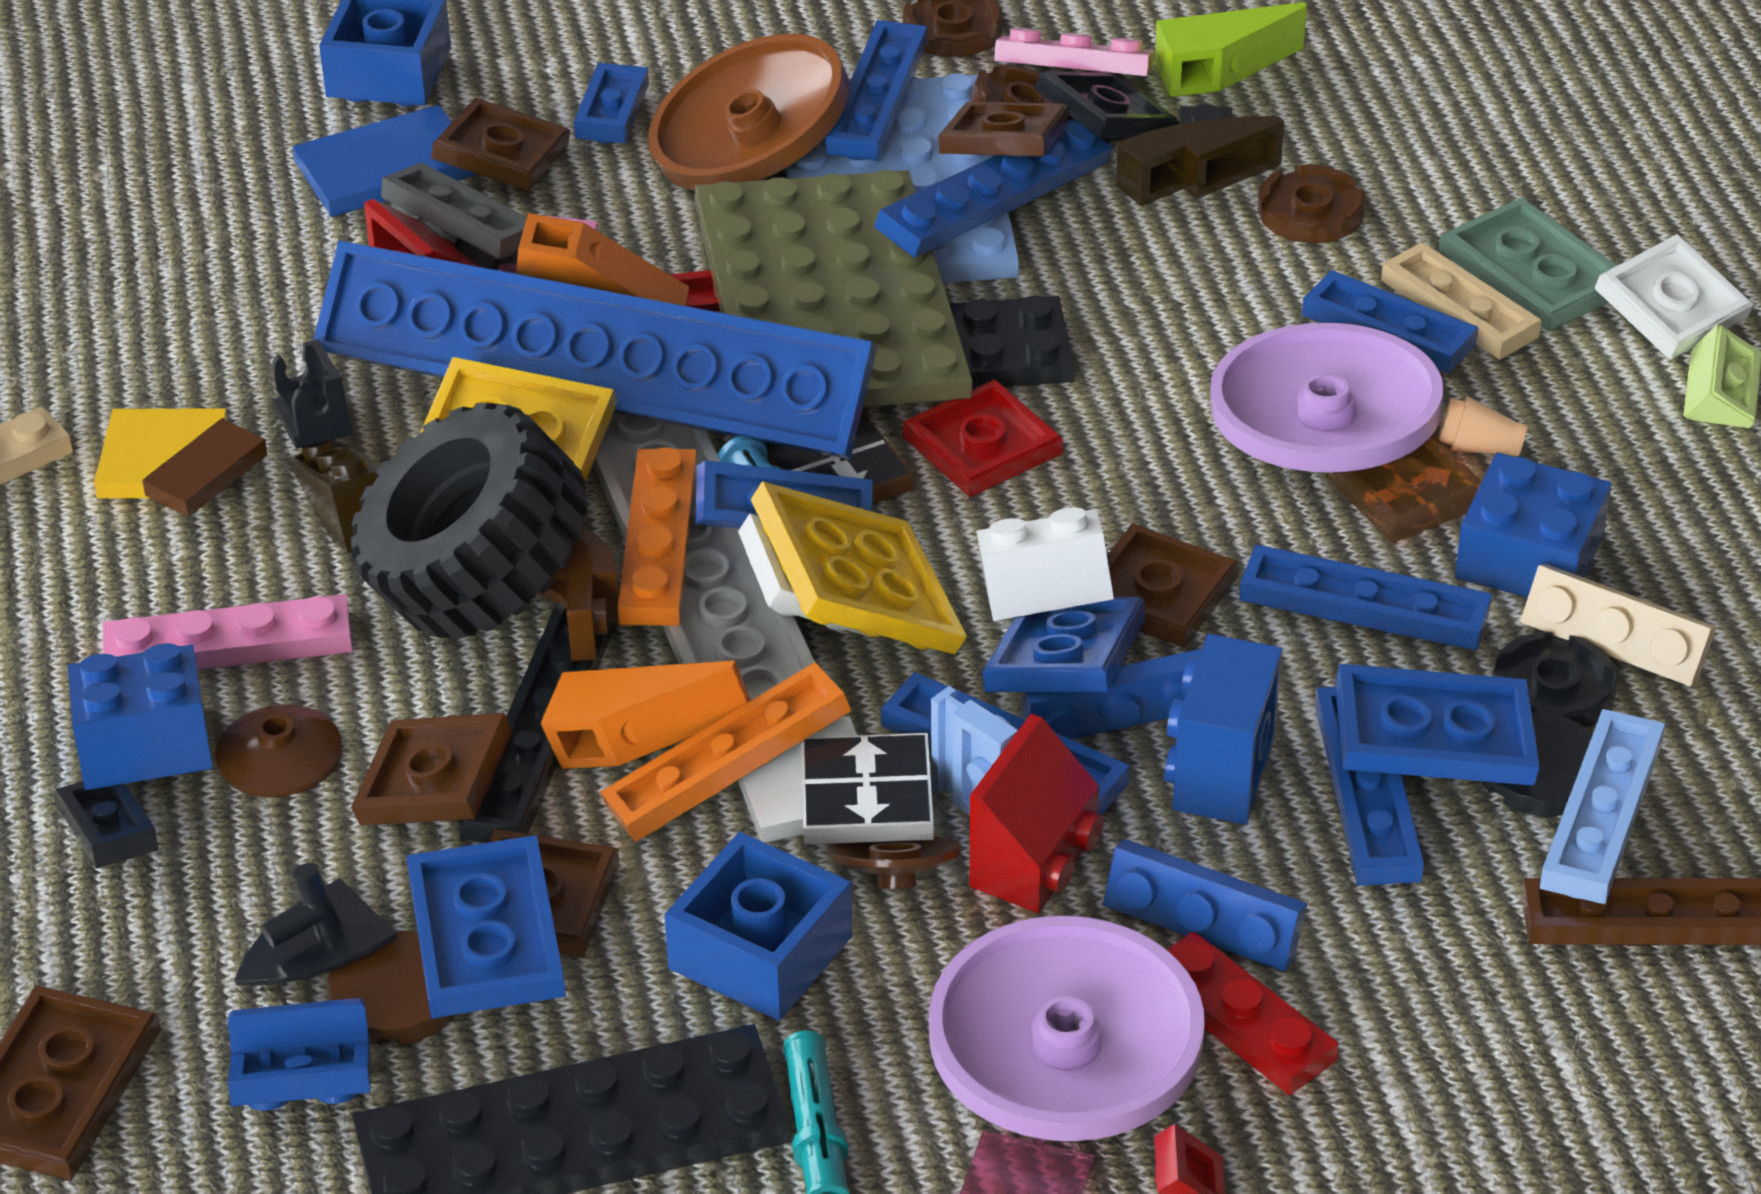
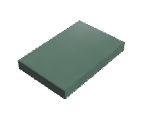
[1439,197,1617,332]

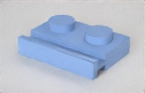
[931,686,1018,816]

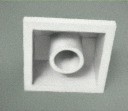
[976,507,1114,621]

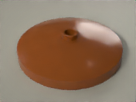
[648,34,850,190]

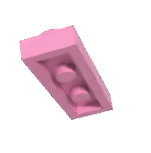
[994,28,1154,76]

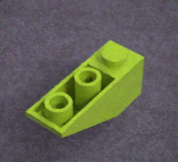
[1155,2,1307,98]

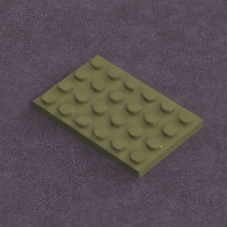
[695,170,972,407]

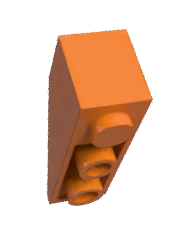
[516,213,689,306]
[541,660,751,769]

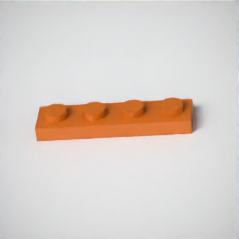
[617,448,697,626]
[600,662,851,843]

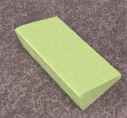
[1683,324,1761,428]

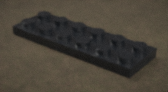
[352,1024,791,1194]

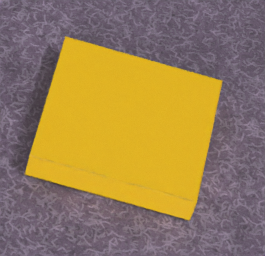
[94,408,228,498]

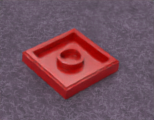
[902,380,1063,498]

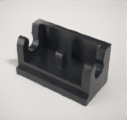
[272,339,352,449]

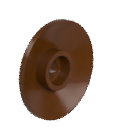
[216,704,342,797]
[830,836,961,889]

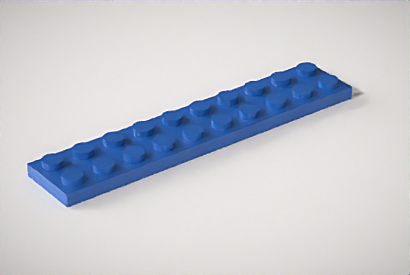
[313,240,877,459]

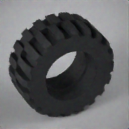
[351,403,587,638]

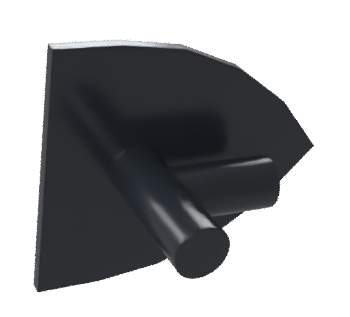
[234,863,398,985]

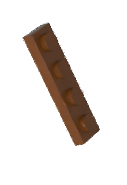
[1521,878,1761,945]

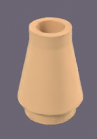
[1437,396,1528,457]

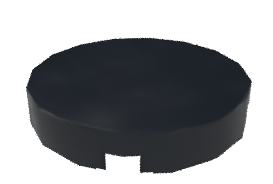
[1492,632,1617,727]
[1481,712,1593,817]

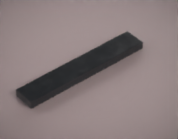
[459,580,621,843]

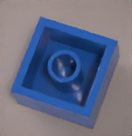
[319,0,451,106]
[1455,452,1612,598]
[1164,633,1282,825]
[68,643,213,790]
[664,831,852,1021]

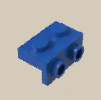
[227,998,372,1111]

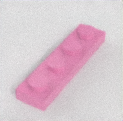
[103,594,352,670]

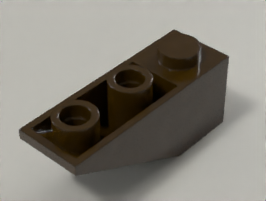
[287,439,381,553]

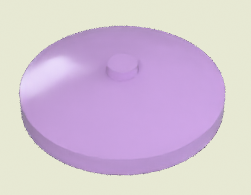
[1210,323,1443,473]
[929,916,1205,1141]

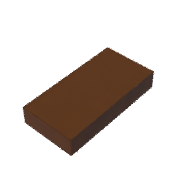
[142,418,268,517]

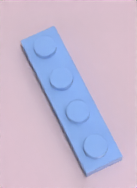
[1540,709,1665,904]

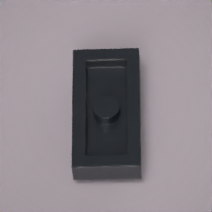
[55,781,159,869]

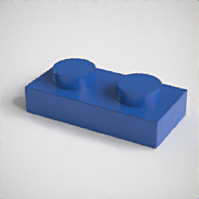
[574,63,649,144]

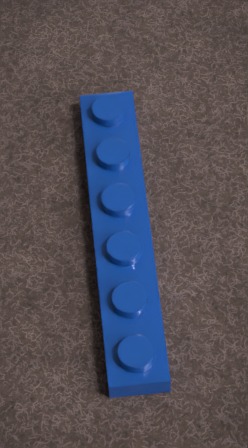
[874,119,1113,258]

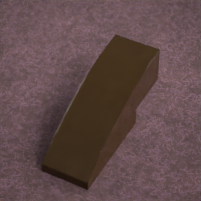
[1116,116,1284,206]

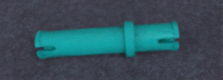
[783,1030,850,1194]

